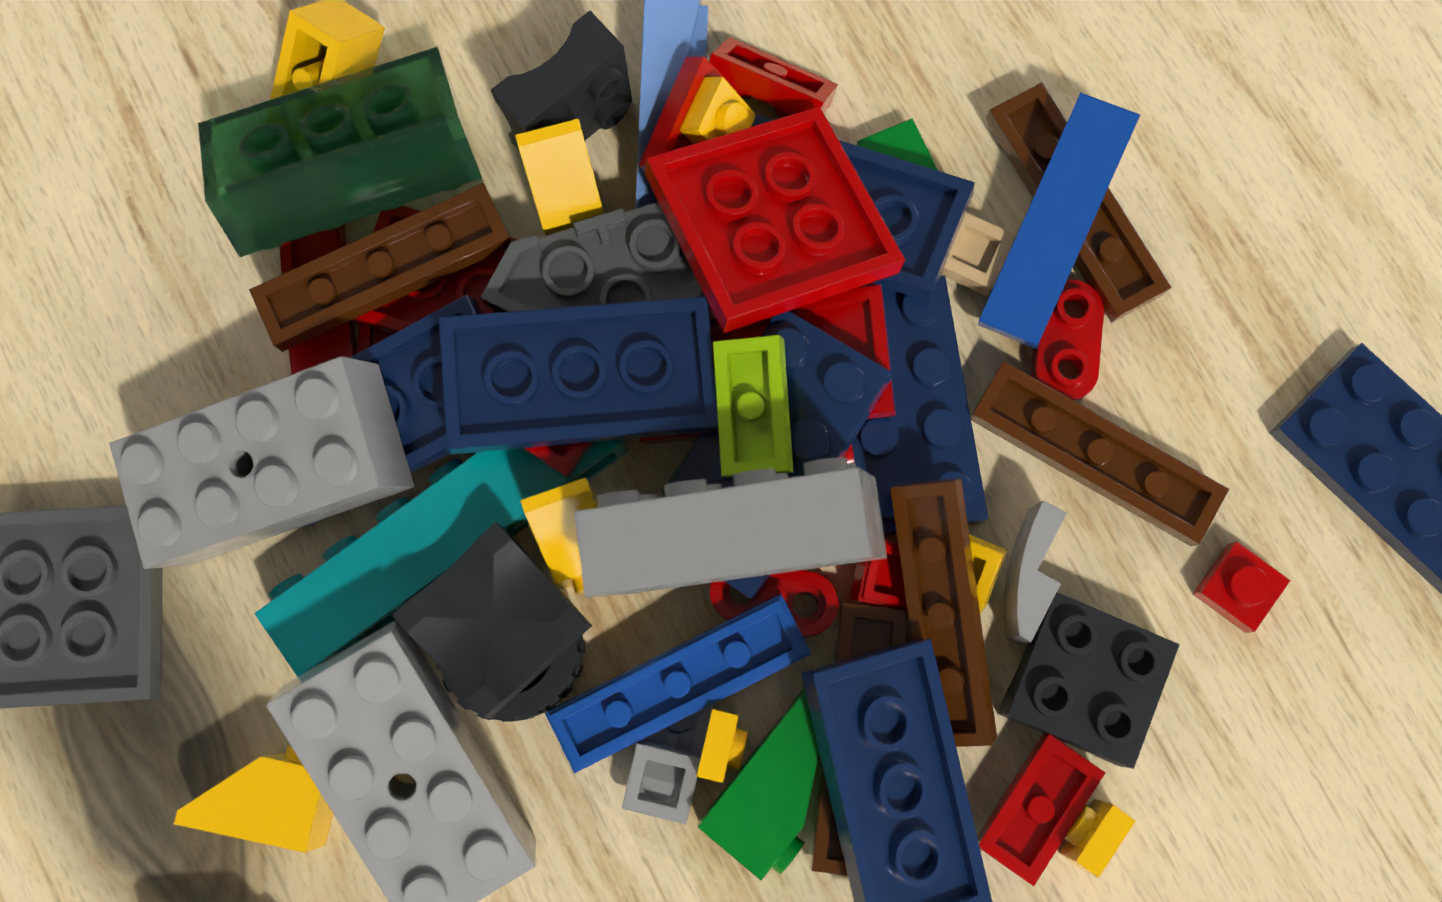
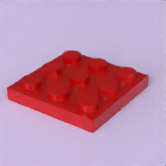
[644,107,905,333]

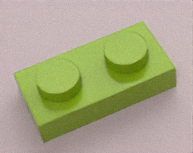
[713,335,793,478]

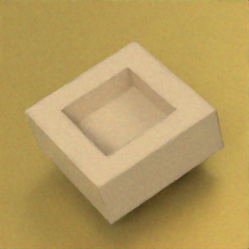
[941,212,1017,296]

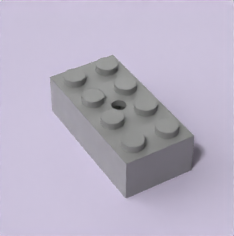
[109,356,415,569]
[574,457,887,597]
[266,620,536,902]

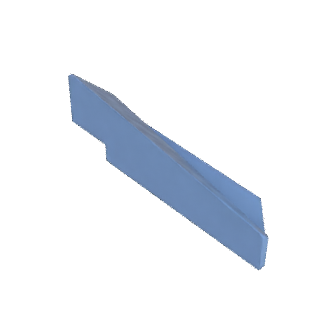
[635,0,709,209]

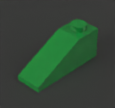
[697,666,823,881]

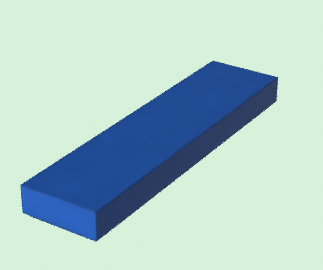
[978,93,1140,349]
[545,593,811,774]

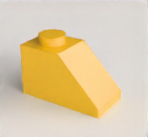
[266,0,385,148]
[515,118,604,236]
[520,477,598,594]
[174,744,333,853]

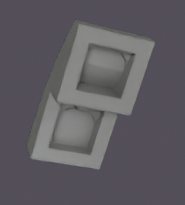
[1004,500,1067,644]
[621,703,715,824]

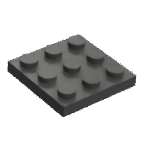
[0,505,162,709]

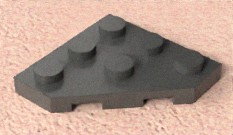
[480,202,704,313]

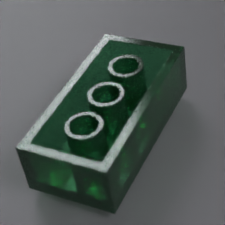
[198,46,482,257]

